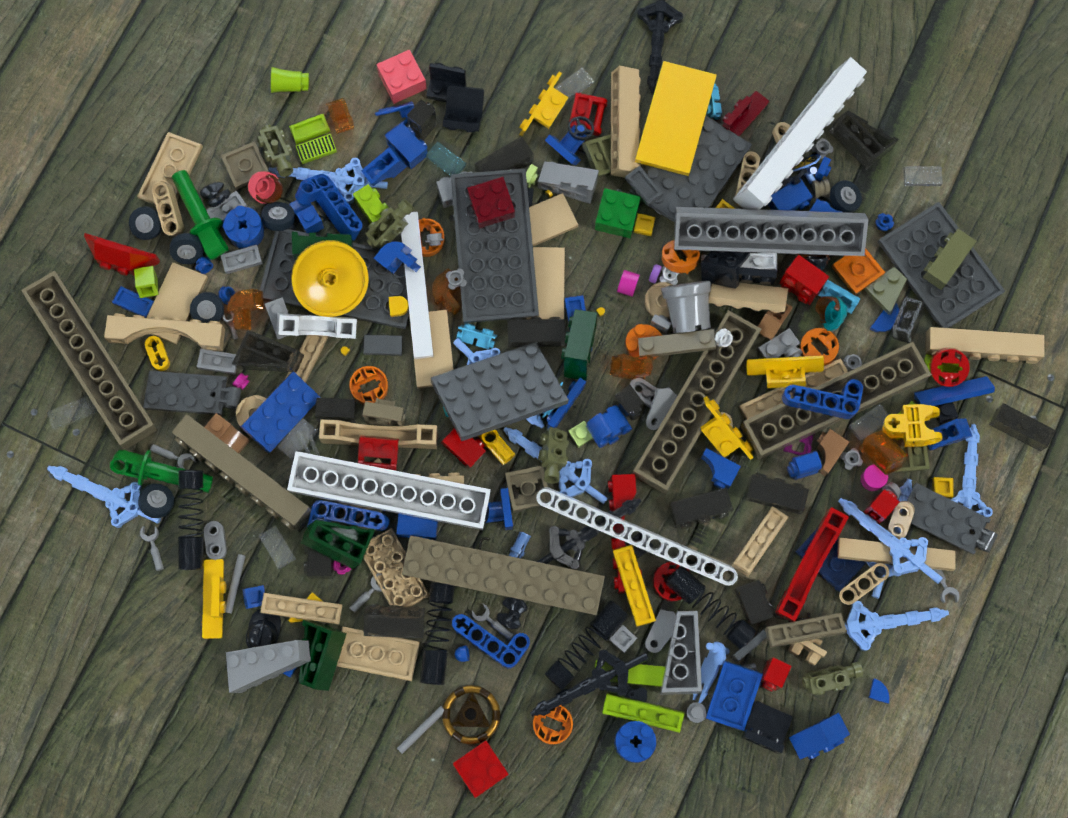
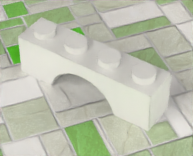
[277,313,357,339]

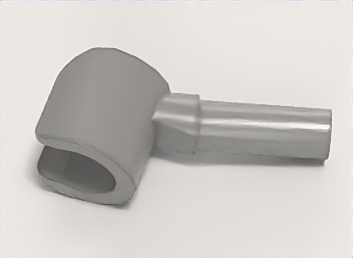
[223,312,238,340]

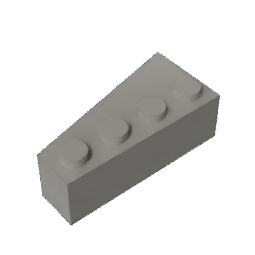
[660,611,702,695]
[226,640,310,693]

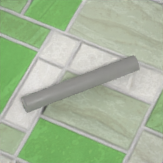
[225,554,245,614]
[397,706,444,754]

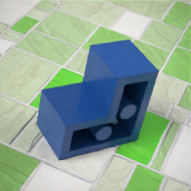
[789,713,850,760]

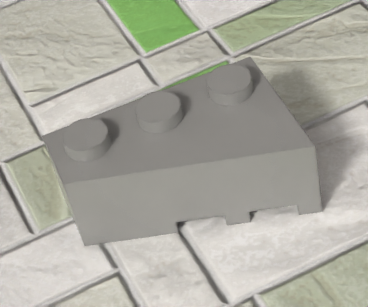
[538,162,599,204]

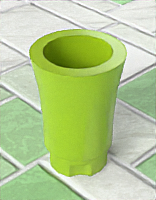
[271,67,309,93]

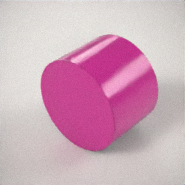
[617,270,640,297]
[861,464,888,491]

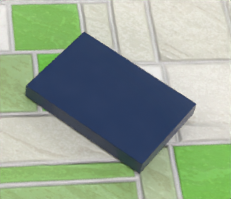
[795,528,866,592]

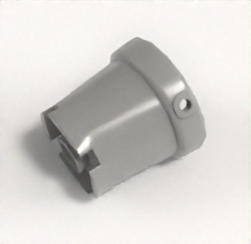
[661,281,711,333]

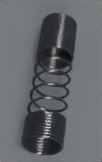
[178,470,204,570]
[665,566,756,649]
[419,583,455,685]
[545,600,629,690]

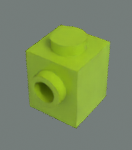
[134,266,159,298]

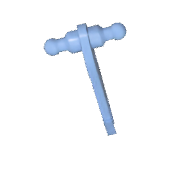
[693,642,730,703]

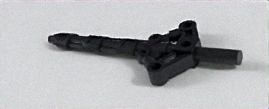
[637,0,683,94]
[536,498,642,570]
[530,649,649,717]

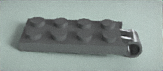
[143,371,241,415]
[901,483,998,555]

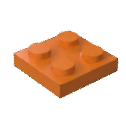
[832,248,885,295]

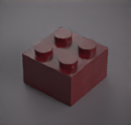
[467,177,515,229]

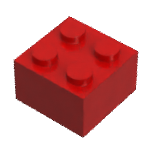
[779,254,830,305]
[453,741,509,798]

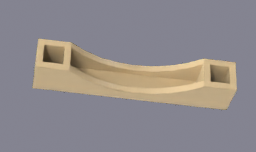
[104,313,225,351]
[319,420,438,449]

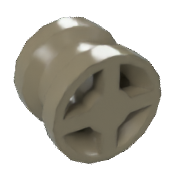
[811,179,830,199]

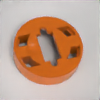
[419,218,445,257]
[662,240,700,274]
[800,328,839,366]
[349,366,388,405]
[533,705,573,745]

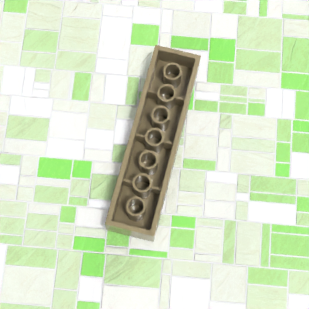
[172,414,311,532]

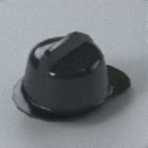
[246,609,281,648]

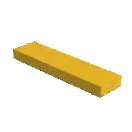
[613,545,656,627]

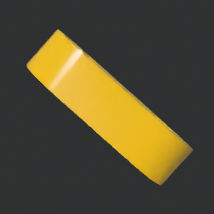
[145,336,170,372]

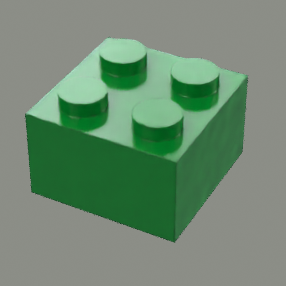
[594,188,641,239]

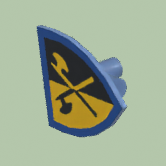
[792,154,821,184]

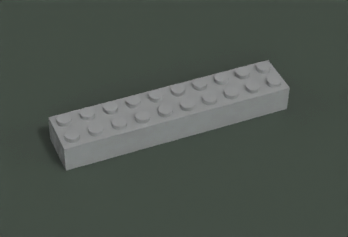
[674,207,868,256]

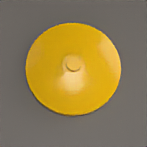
[291,240,369,317]

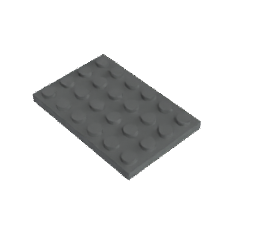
[629,116,752,223]
[878,202,1005,328]
[431,342,569,441]

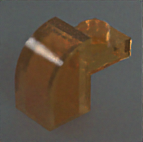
[326,98,354,134]
[432,268,460,315]
[227,289,264,331]
[610,354,653,380]

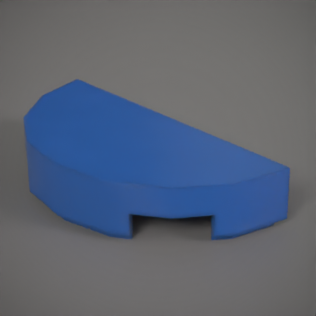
[870,303,900,333]

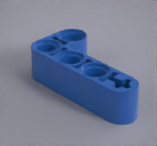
[295,174,362,241]
[782,379,863,419]
[307,500,389,531]
[452,614,530,669]

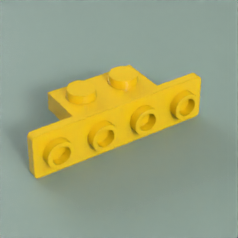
[519,72,569,136]
[746,356,824,388]
[700,396,754,460]
[202,559,226,639]

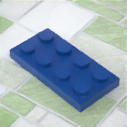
[240,371,321,453]

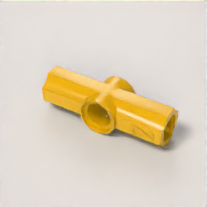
[477,430,515,465]

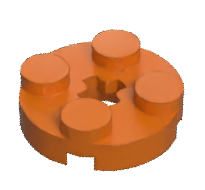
[625,324,662,363]

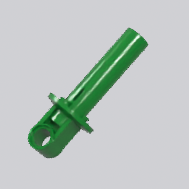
[171,170,229,260]
[110,450,213,493]

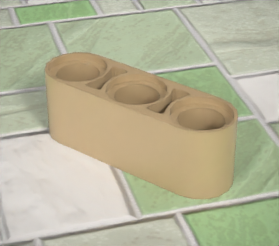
[735,151,760,208]
[152,182,184,236]
[839,563,889,605]

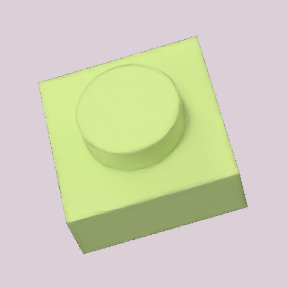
[526,164,539,188]
[568,421,593,448]

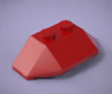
[84,233,160,276]

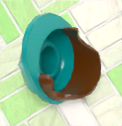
[815,296,847,331]

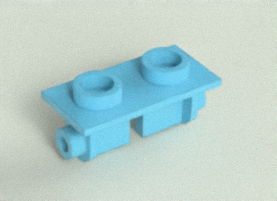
[706,84,723,120]
[818,280,860,314]
[457,323,497,350]

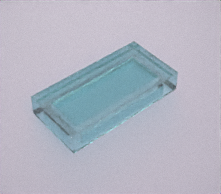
[426,142,466,176]

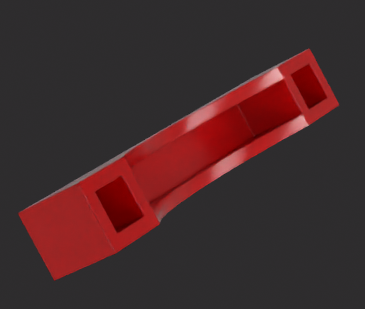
[608,474,642,594]
[774,507,849,622]

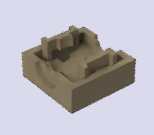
[363,398,406,426]
[505,466,551,513]

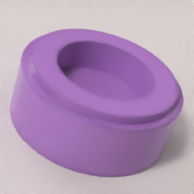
[649,264,662,284]

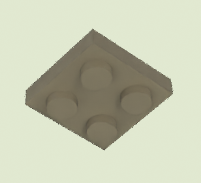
[221,141,269,190]

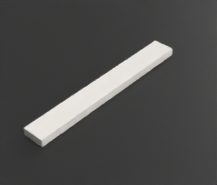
[401,212,433,359]

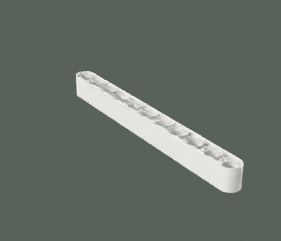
[537,487,738,586]

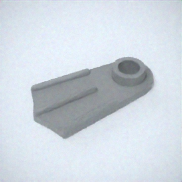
[646,387,677,430]
[645,609,675,653]

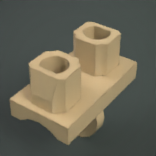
[789,639,827,666]

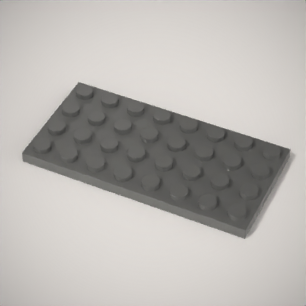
[451,168,539,323]
[258,229,409,329]

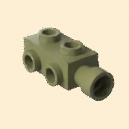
[257,125,293,177]
[366,199,414,249]
[538,427,569,484]
[802,662,863,695]

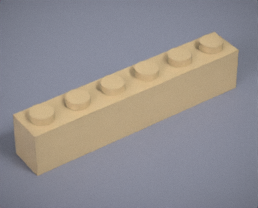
[611,65,641,178]
[926,327,1044,364]

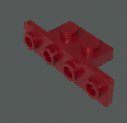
[722,91,769,137]

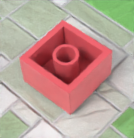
[376,49,427,104]

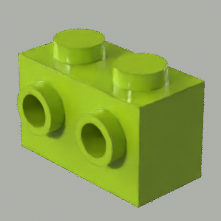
[353,184,389,224]

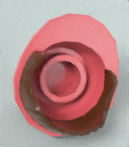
[248,171,283,204]

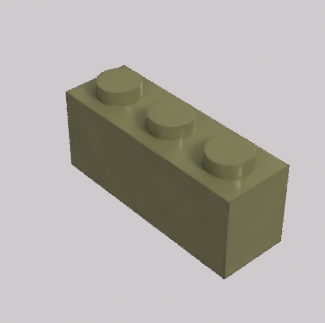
[923,229,977,290]

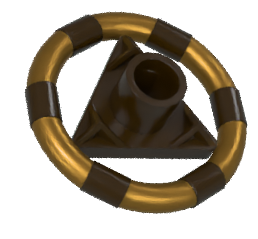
[442,685,500,744]

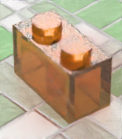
[859,430,908,475]

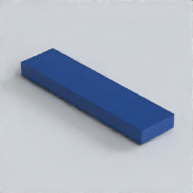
[914,376,995,406]

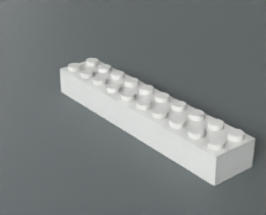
[733,57,867,210]
[287,451,491,530]

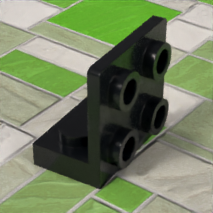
[426,63,467,102]
[741,701,793,754]

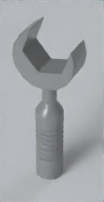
[150,444,196,469]
[140,526,164,571]
[933,569,960,603]
[349,573,388,613]
[472,604,514,640]

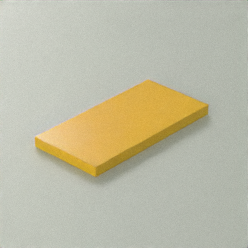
[635,61,717,176]

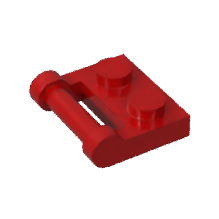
[570,92,608,136]
[358,435,399,471]

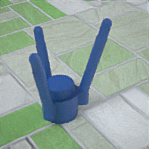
[375,101,417,137]

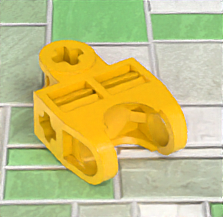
[882,404,942,447]

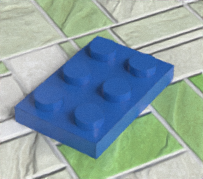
[706,661,763,731]

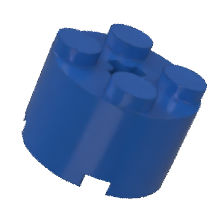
[223,206,264,249]
[586,405,632,448]
[614,721,656,763]

